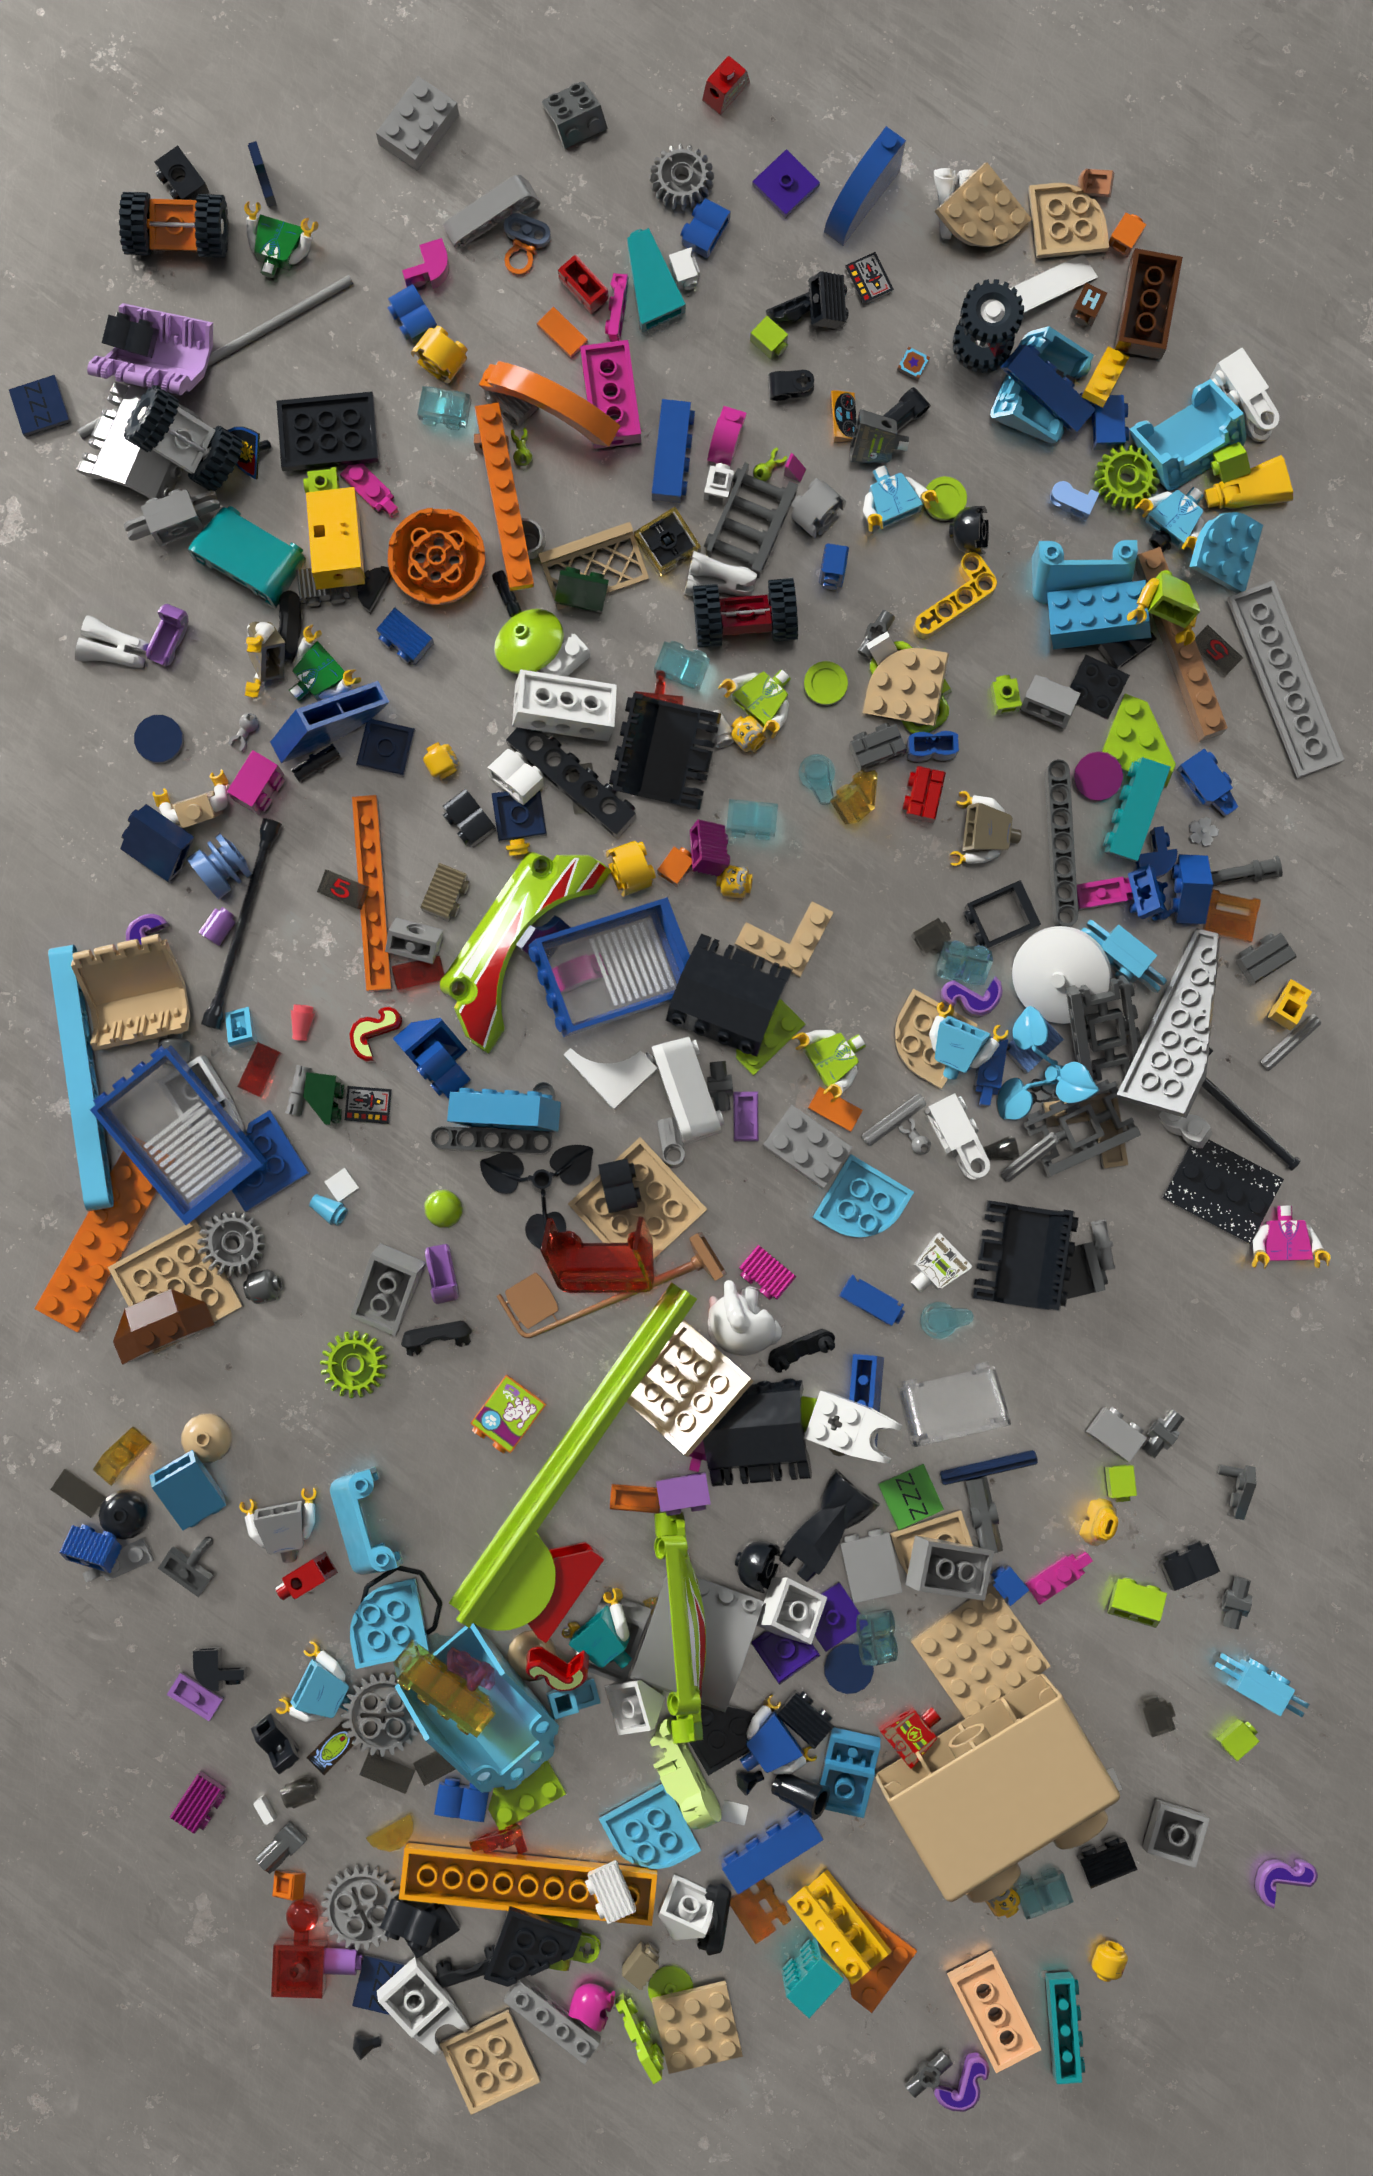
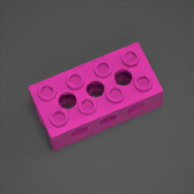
[580,340,641,449]

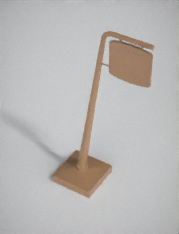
[496,1232,727,1338]

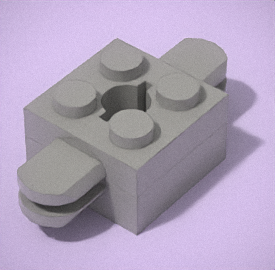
[124,489,220,546]

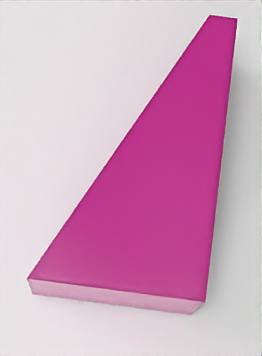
[784,453,806,482]

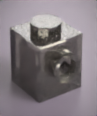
[912,918,952,956]
[1138,1695,1176,1737]

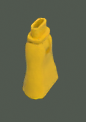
[1204,455,1293,509]
[1080,1498,1118,1546]

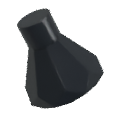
[736,1771,764,1796]
[353,2035,381,2060]

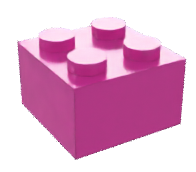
[227,750,285,816]

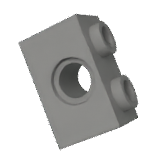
[385,918,443,964]

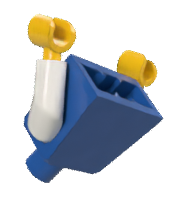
[740,1695,817,1774]

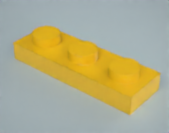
[1081,346,1129,408]

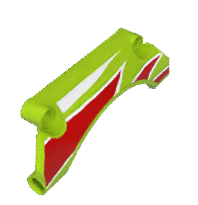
[440,852,612,1054]
[654,1512,706,1744]

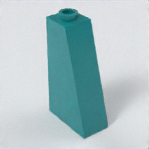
[627,228,686,332]

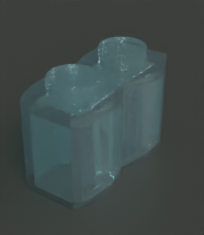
[417,386,472,430]
[936,941,993,985]
[856,1610,898,1666]
[1015,1868,1074,1920]

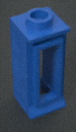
[839,1274,905,1326]

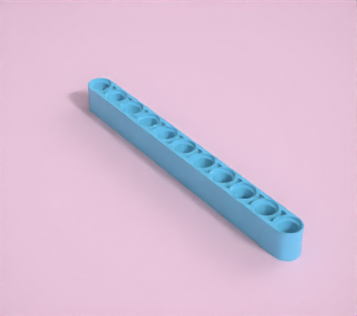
[48,944,114,1212]

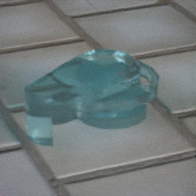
[799,754,835,805]
[920,1302,974,1339]

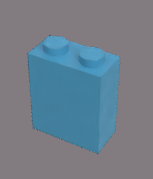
[149,1450,226,1531]

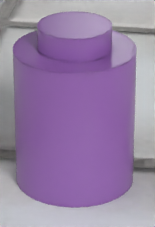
[198,907,235,946]
[325,1948,363,1975]

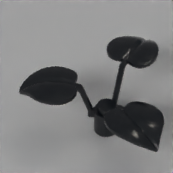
[480,1145,593,1255]

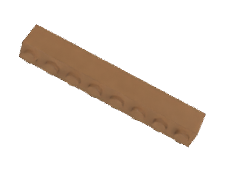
[1135,547,1228,742]

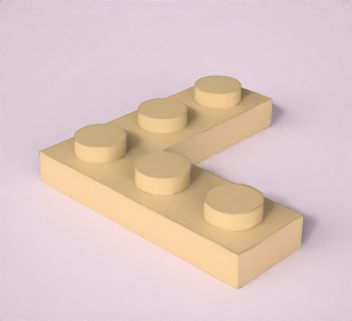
[735,901,834,978]
[1042,1093,1128,1169]

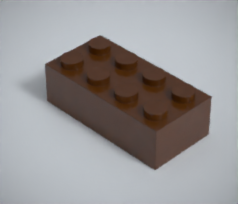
[1114,248,1183,359]

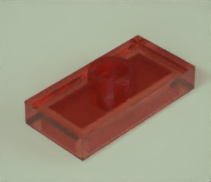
[391,956,444,991]
[237,1042,281,1097]

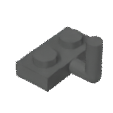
[1218,1465,1257,1520]
[158,1537,214,1597]

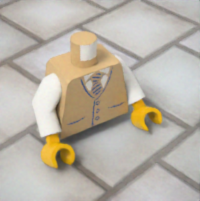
[153,770,228,828]

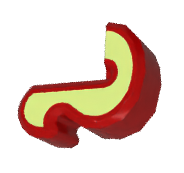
[349,1007,402,1063]
[526,1647,589,1691]

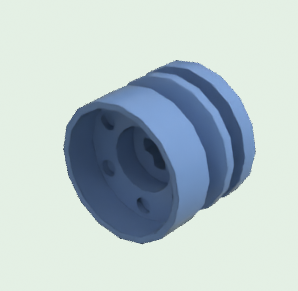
[186,833,252,899]

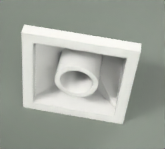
[605,1680,665,1735]
[658,1874,714,1940]

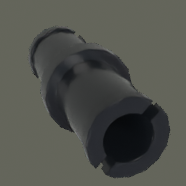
[291,743,341,782]

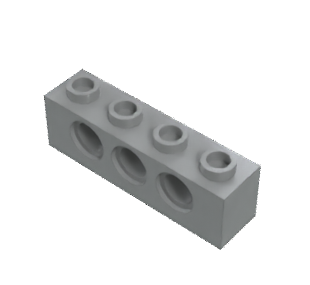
[504,1977,601,2065]

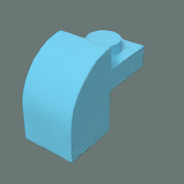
[546,1678,601,1720]

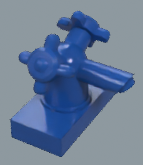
[1128,864,1175,921]

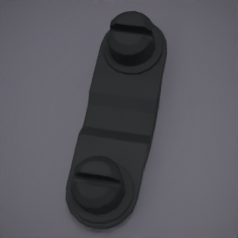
[278,590,301,660]
[401,1321,472,1356]
[768,1329,835,1373]
[697,1883,731,1956]
[435,1945,495,1988]

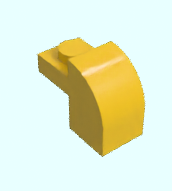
[1268,979,1312,1030]

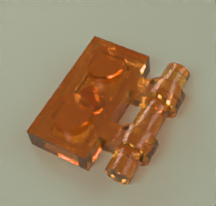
[730,1878,791,1944]

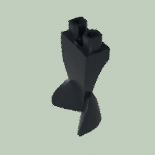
[779,1469,880,1582]

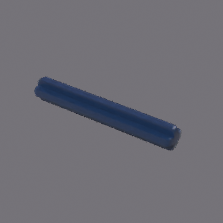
[940,1450,1038,1485]

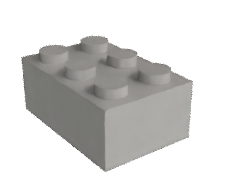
[376,76,459,171]
[762,1105,853,1189]

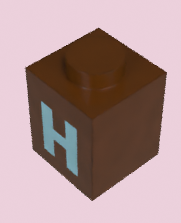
[1070,283,1107,327]

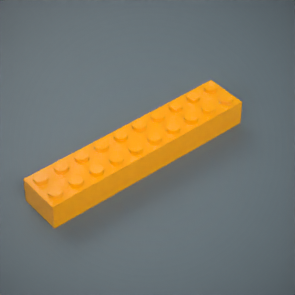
[399,1843,658,1926]

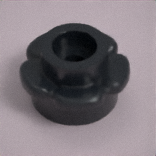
[1149,531,1171,552]

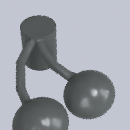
[1030,1079,1058,1104]

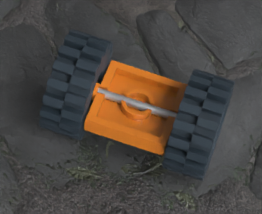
[119,192,229,258]

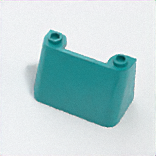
[188,506,306,609]

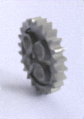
[341,1673,418,1757]
[321,1865,403,1951]

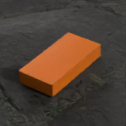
[537,307,588,358]
[808,1087,863,1132]
[610,1484,660,1513]

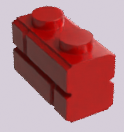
[558,255,609,314]
[902,766,946,823]

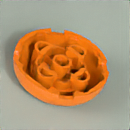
[387,508,485,605]

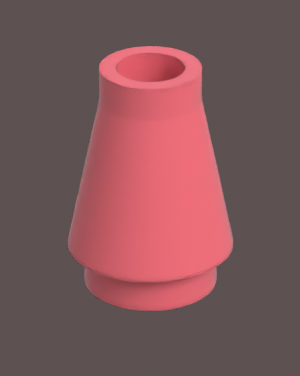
[291,1004,315,1041]

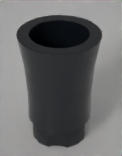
[771,1774,830,1820]

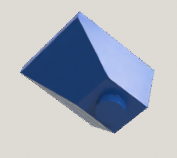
[393,1018,467,1081]

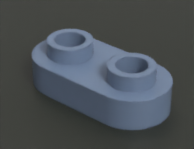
[504,213,551,248]

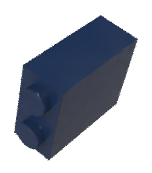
[120,804,194,882]

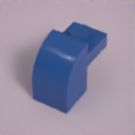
[1135,826,1178,879]

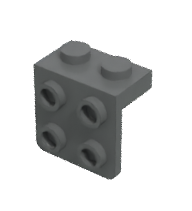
[542,82,608,148]
[1064,1242,1108,1299]

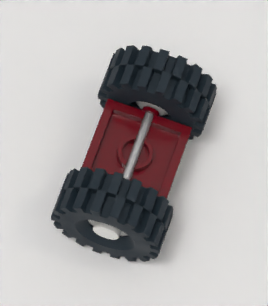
[952,279,1024,373]
[693,578,798,648]

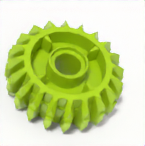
[1094,445,1160,511]
[320,1331,388,1398]

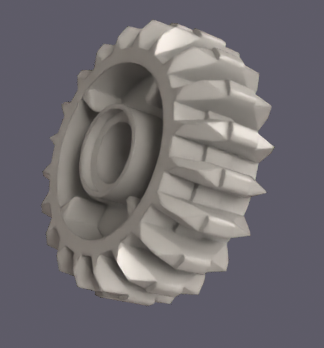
[649,143,714,211]
[197,1211,265,1278]

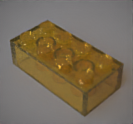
[393,1639,496,1738]

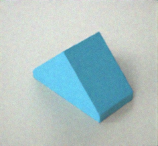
[225,1007,258,1050]

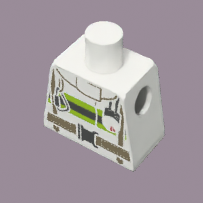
[911,1232,973,1293]

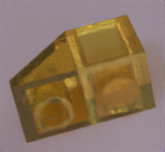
[830,770,878,825]
[93,1427,152,1486]

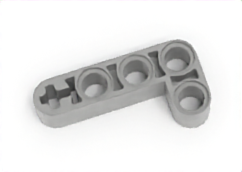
[443,175,541,248]

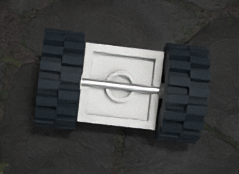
[123,385,243,491]

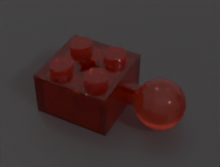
[271,1899,328,1999]

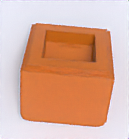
[272,1870,306,1901]

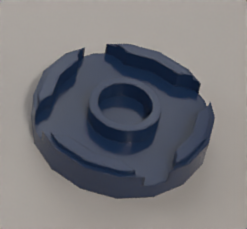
[134,715,184,764]
[824,1643,874,1694]

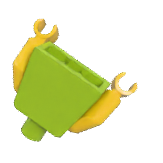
[1127,570,1200,646]

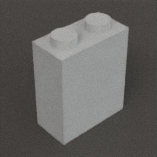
[839,1528,903,1603]

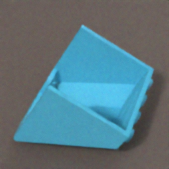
[395,1623,559,1793]

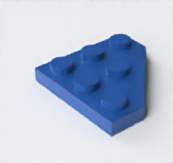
[232,1110,309,1212]

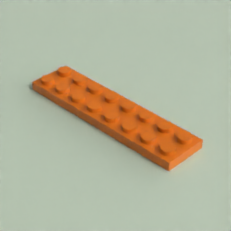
[34,1135,176,1333]

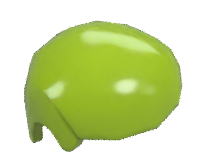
[424,1190,463,1228]

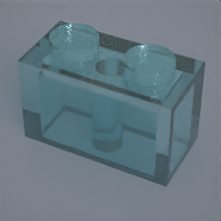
[654,641,710,691]
[726,799,778,840]

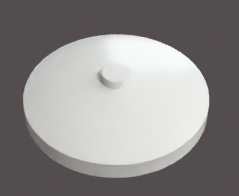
[1012,926,1112,1024]

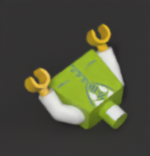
[718,669,791,739]
[792,1030,866,1103]

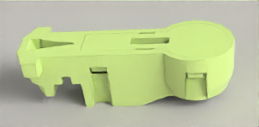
[650,1716,722,1829]

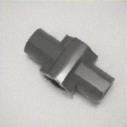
[857,610,895,659]
[707,1061,733,1111]
[1142,1409,1185,1459]
[1222,1576,1252,1630]
[904,2050,953,2098]

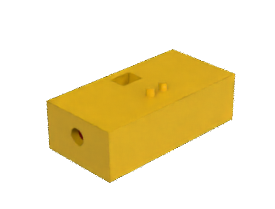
[306,487,365,590]

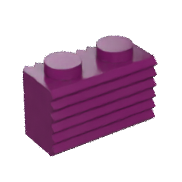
[690,819,730,877]
[170,1771,226,1834]

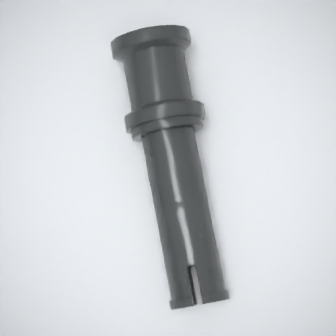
[1211,855,1283,887]

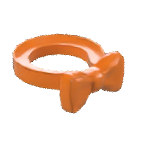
[504,239,537,276]

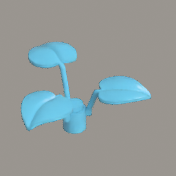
[997,1006,1099,1120]

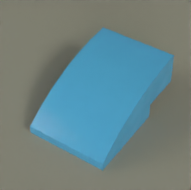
[819,1727,881,1818]

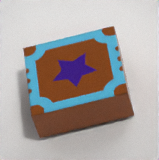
[897,347,930,381]

